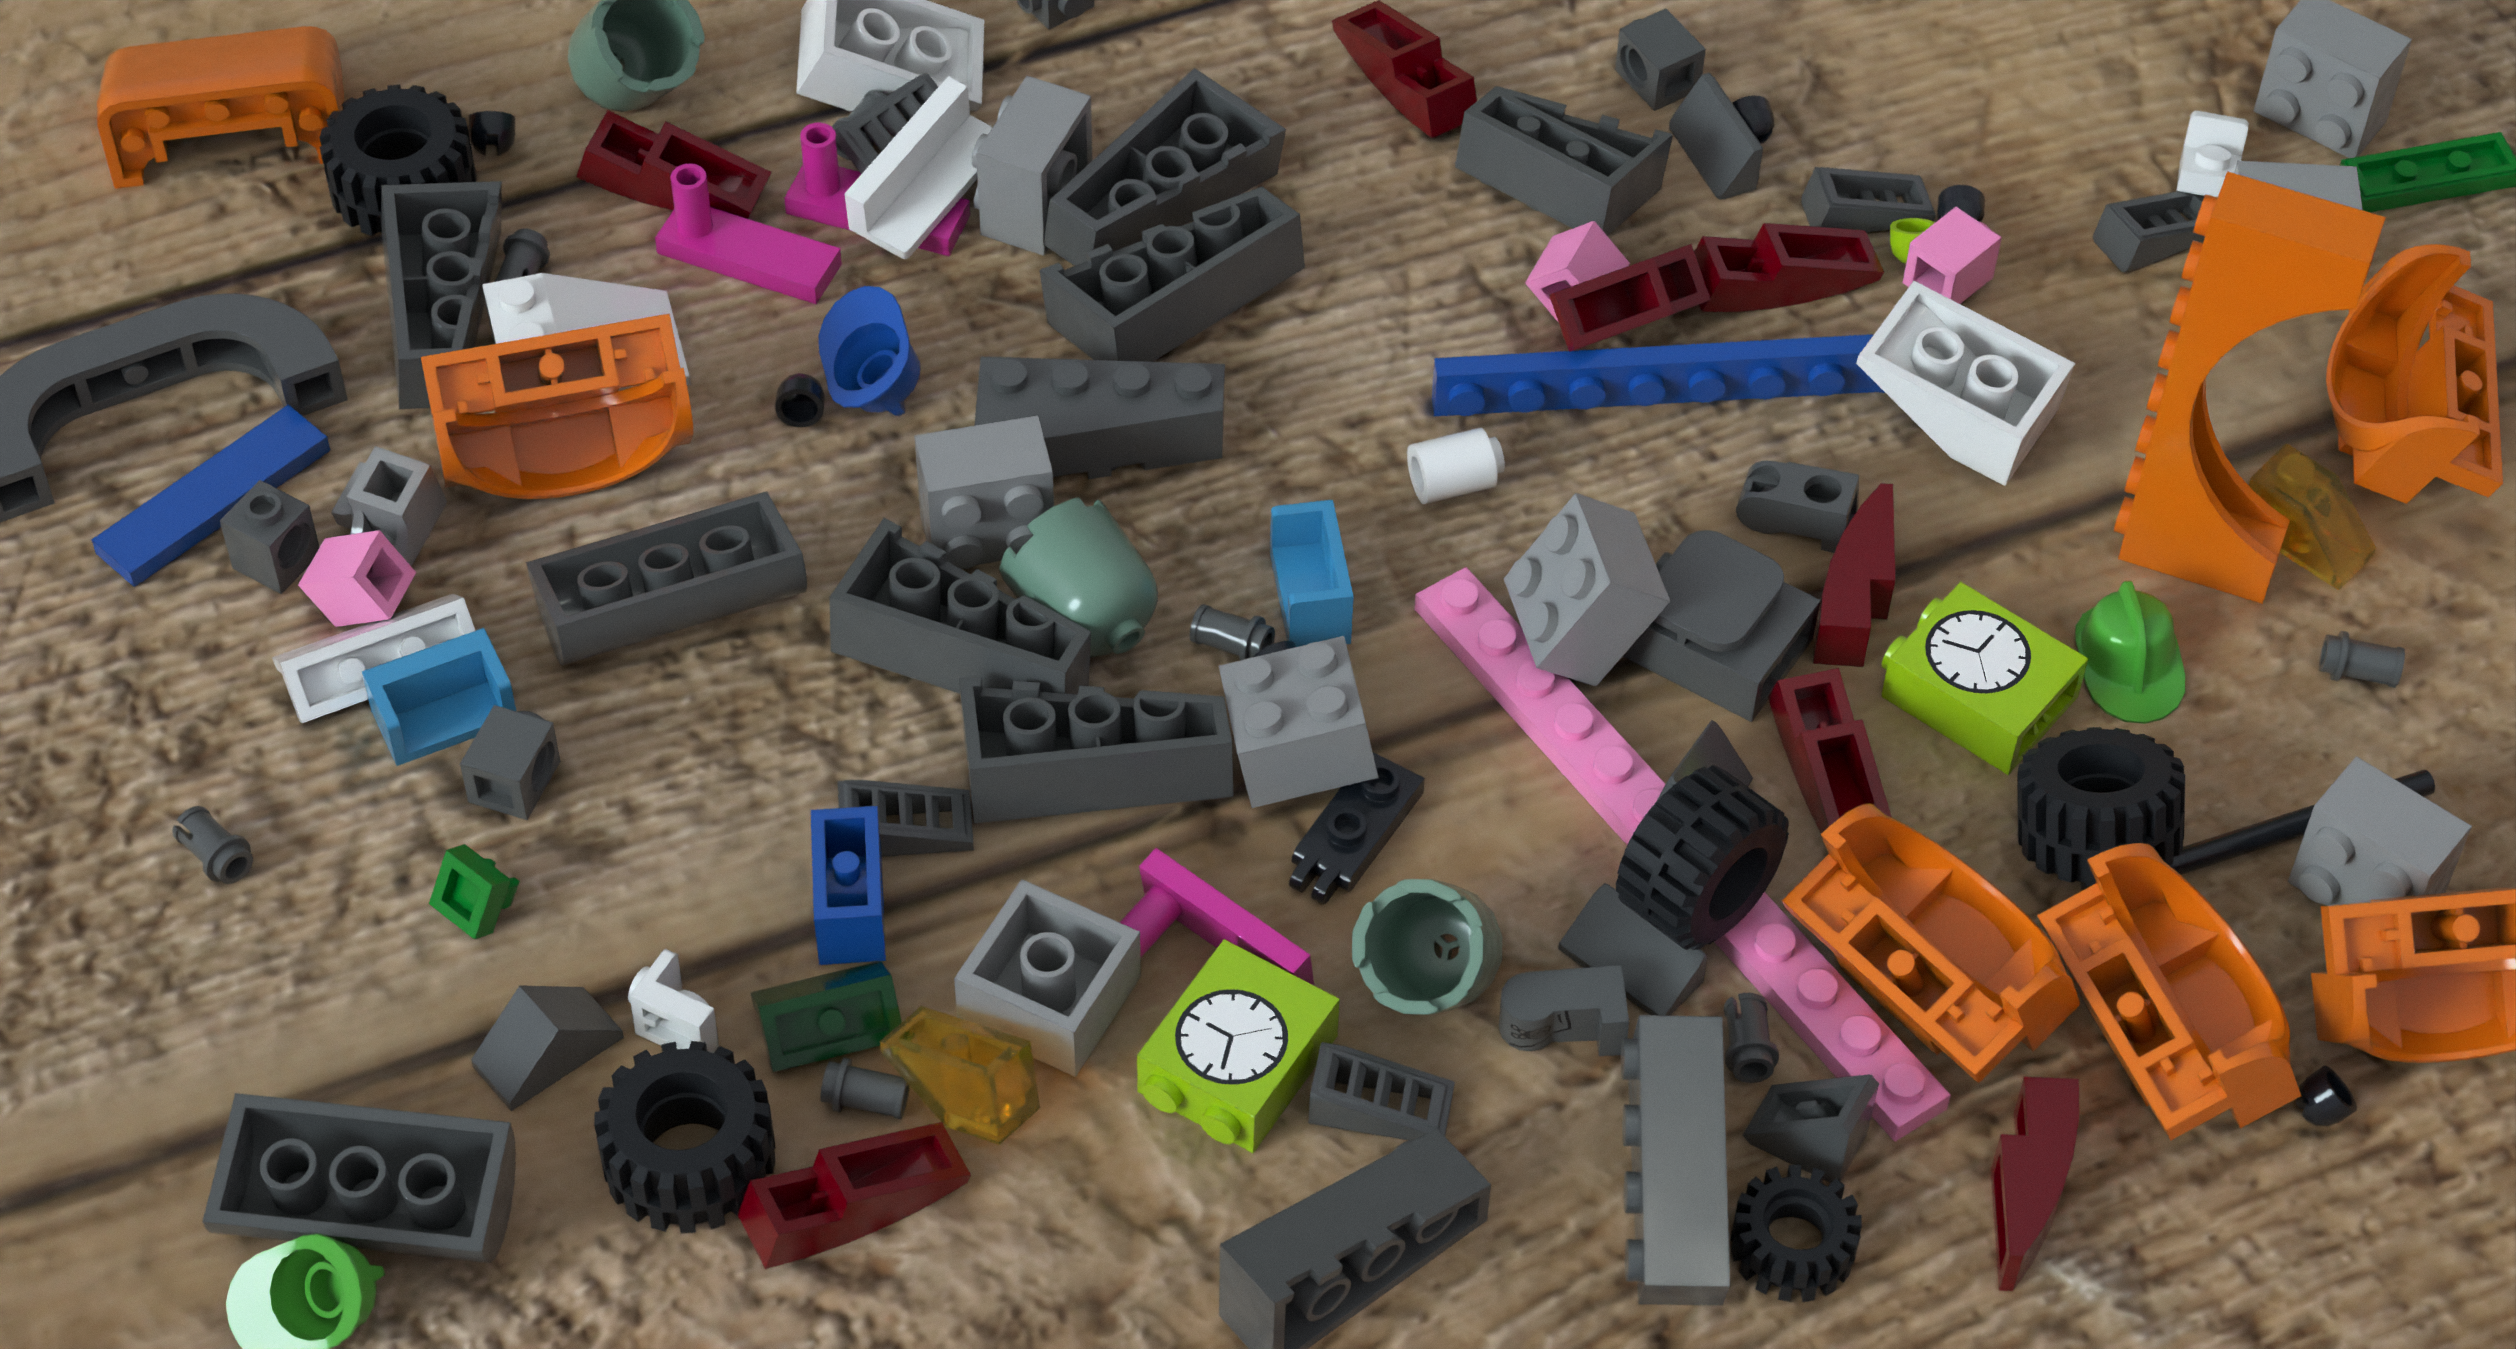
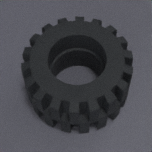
[320,84,477,236]
[2017,727,2185,886]
[1616,765,1789,950]
[594,1041,776,1233]

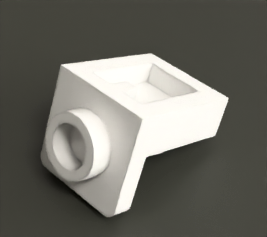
[2177,111,2249,197]
[628,949,719,1053]

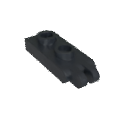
[1289,752,1425,904]

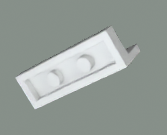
[844,76,993,259]
[273,594,475,723]

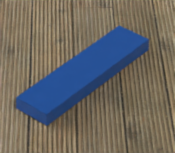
[92,404,331,587]

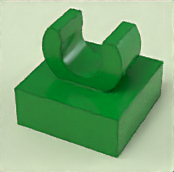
[429,844,520,940]

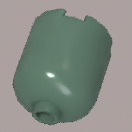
[568,0,705,112]
[999,497,1158,658]
[1352,879,1503,1015]

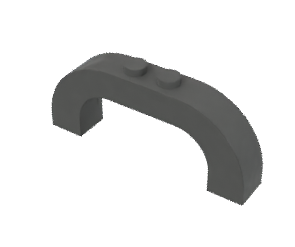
[0,294,348,522]

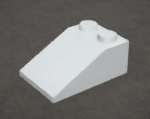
[796,0,984,111]
[482,273,691,391]
[1856,281,2075,486]

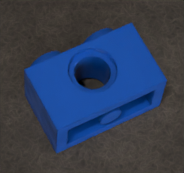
[811,806,886,965]

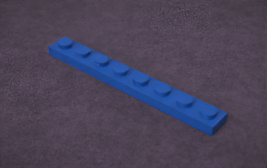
[1432,334,1885,416]

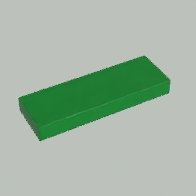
[2339,132,2516,212]

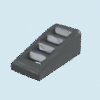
[835,73,938,174]
[1801,167,1936,232]
[2093,191,2205,272]
[838,780,974,857]
[1308,1042,1455,1140]

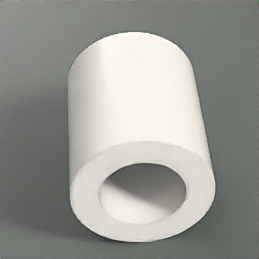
[1407,428,1505,504]

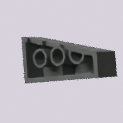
[1044,68,1286,266]
[381,181,502,409]
[1039,187,1305,362]
[974,357,1225,479]
[829,518,1091,694]
[959,677,1233,824]
[1621,1015,1730,1306]
[1219,1128,1491,1349]

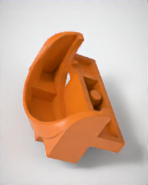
[2326,244,2503,504]
[421,313,694,499]
[1782,803,2081,1083]
[2037,843,2301,1141]
[2311,888,2516,1063]

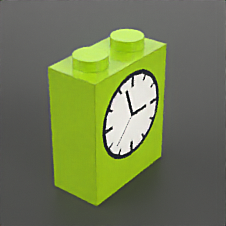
[1881,581,2089,775]
[1137,939,1340,1153]

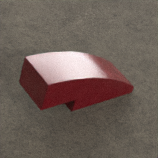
[1332,0,1477,138]
[576,110,772,219]
[1694,223,1884,312]
[1549,244,1711,352]
[1813,483,1896,667]
[1768,668,1892,834]
[1990,1077,2079,1291]
[738,1122,971,1269]

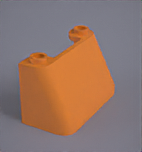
[97,26,344,189]

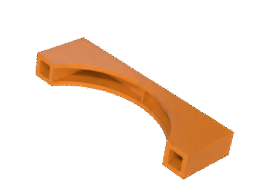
[2114,171,2386,604]

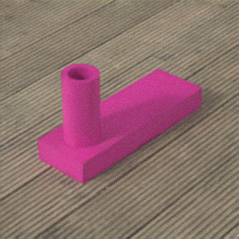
[784,122,970,256]
[655,164,842,304]
[1119,848,1314,985]

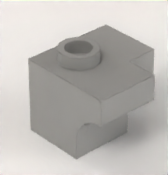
[331,446,447,567]

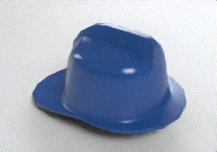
[818,286,921,416]

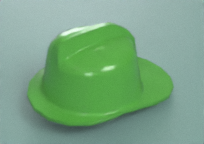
[2075,581,2185,724]
[226,1233,385,1349]

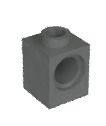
[1615,8,1706,111]
[220,480,320,594]
[460,705,561,820]

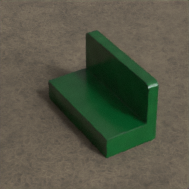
[751,961,905,1072]

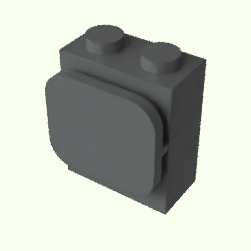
[1623,530,1821,722]

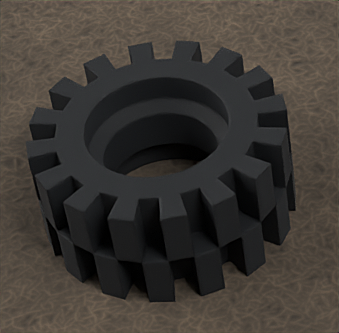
[1730,1165,1862,1302]

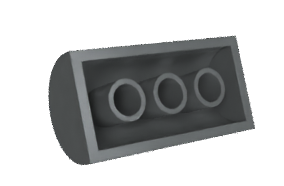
[526,491,807,666]
[202,1093,516,1263]

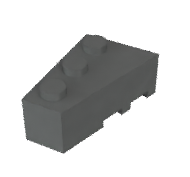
[1455,86,1673,236]

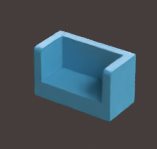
[1270,500,1353,647]
[362,628,516,766]

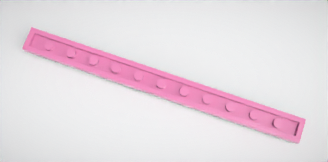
[1414,567,1951,1142]

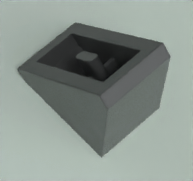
[471,986,624,1111]
[1743,1074,1879,1183]

